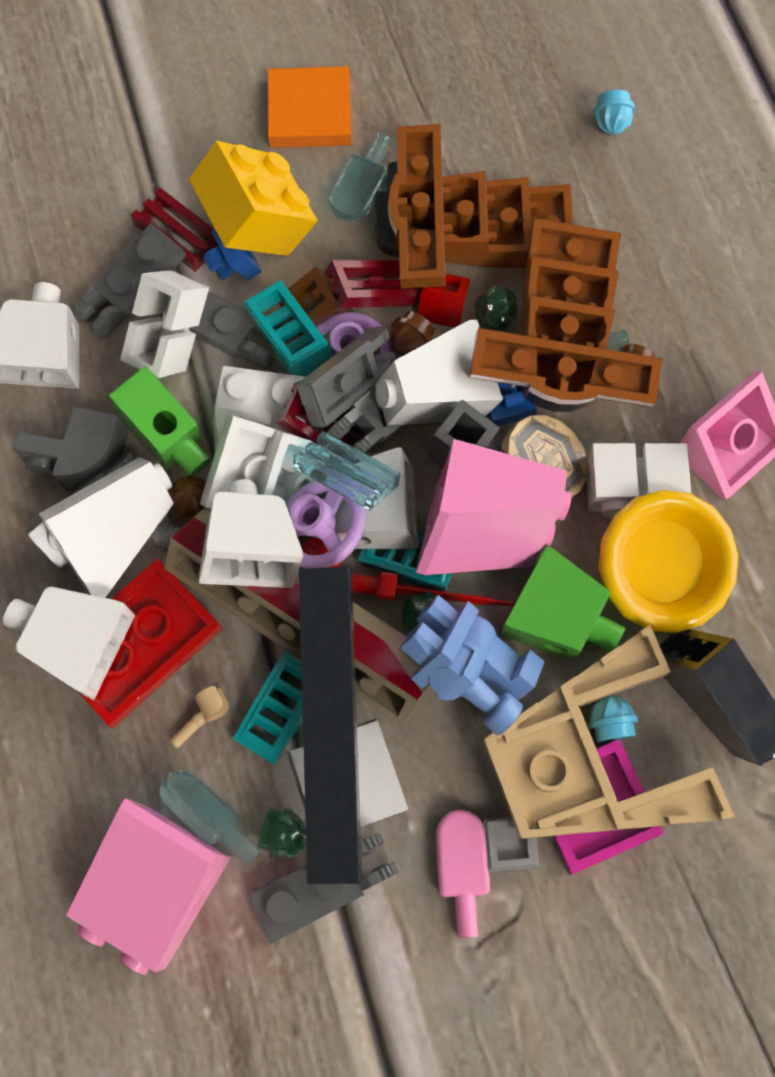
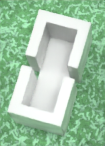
[120,270,209,378]
[586,443,691,518]

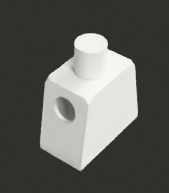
[0,282,80,389]
[322,447,419,549]
[199,479,303,588]
[3,587,135,700]

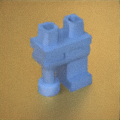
[399,595,545,736]

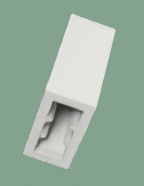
[375,320,503,425]
[39,457,174,598]

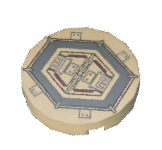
[501,415,588,497]

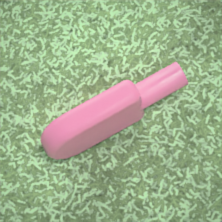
[435,809,490,938]

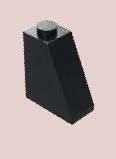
[659,629,775,766]

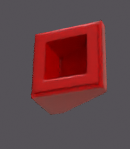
[418,274,470,327]

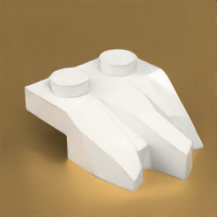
[213,366,307,452]
[200,414,332,509]

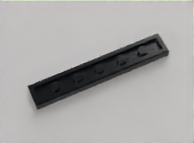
[299,566,362,884]

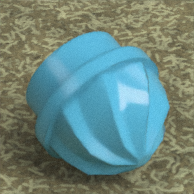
[593,90,635,135]
[588,695,638,743]

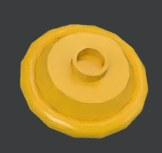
[598,489,739,634]

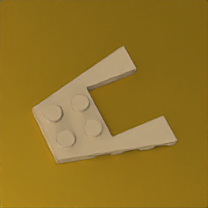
[483,626,735,839]

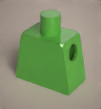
[109,365,211,476]
[500,546,625,660]

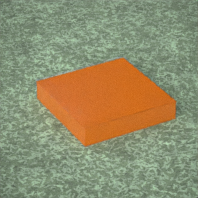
[268,66,352,148]

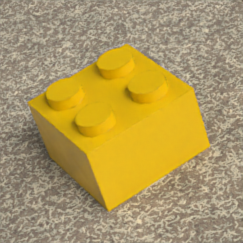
[188,140,318,256]

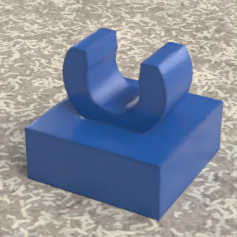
[203,229,262,281]
[487,382,537,427]

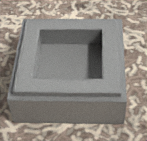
[482,817,540,872]

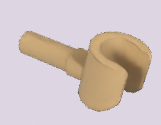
[170,686,229,748]

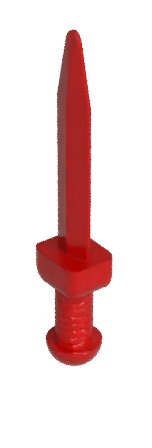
[352,572,515,606]

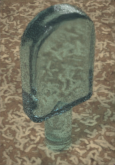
[329,133,391,222]
[159,771,262,866]

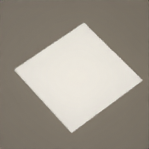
[290,720,409,827]

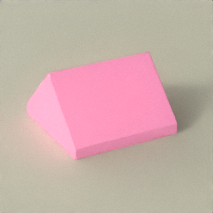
[680,370,775,500]

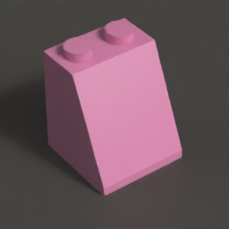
[416,439,572,575]
[66,798,231,975]

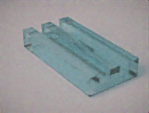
[293,432,400,511]

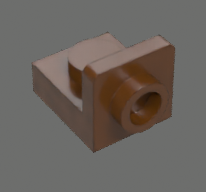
[278,267,354,336]

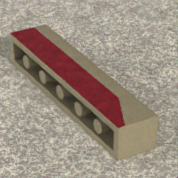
[165,508,431,728]

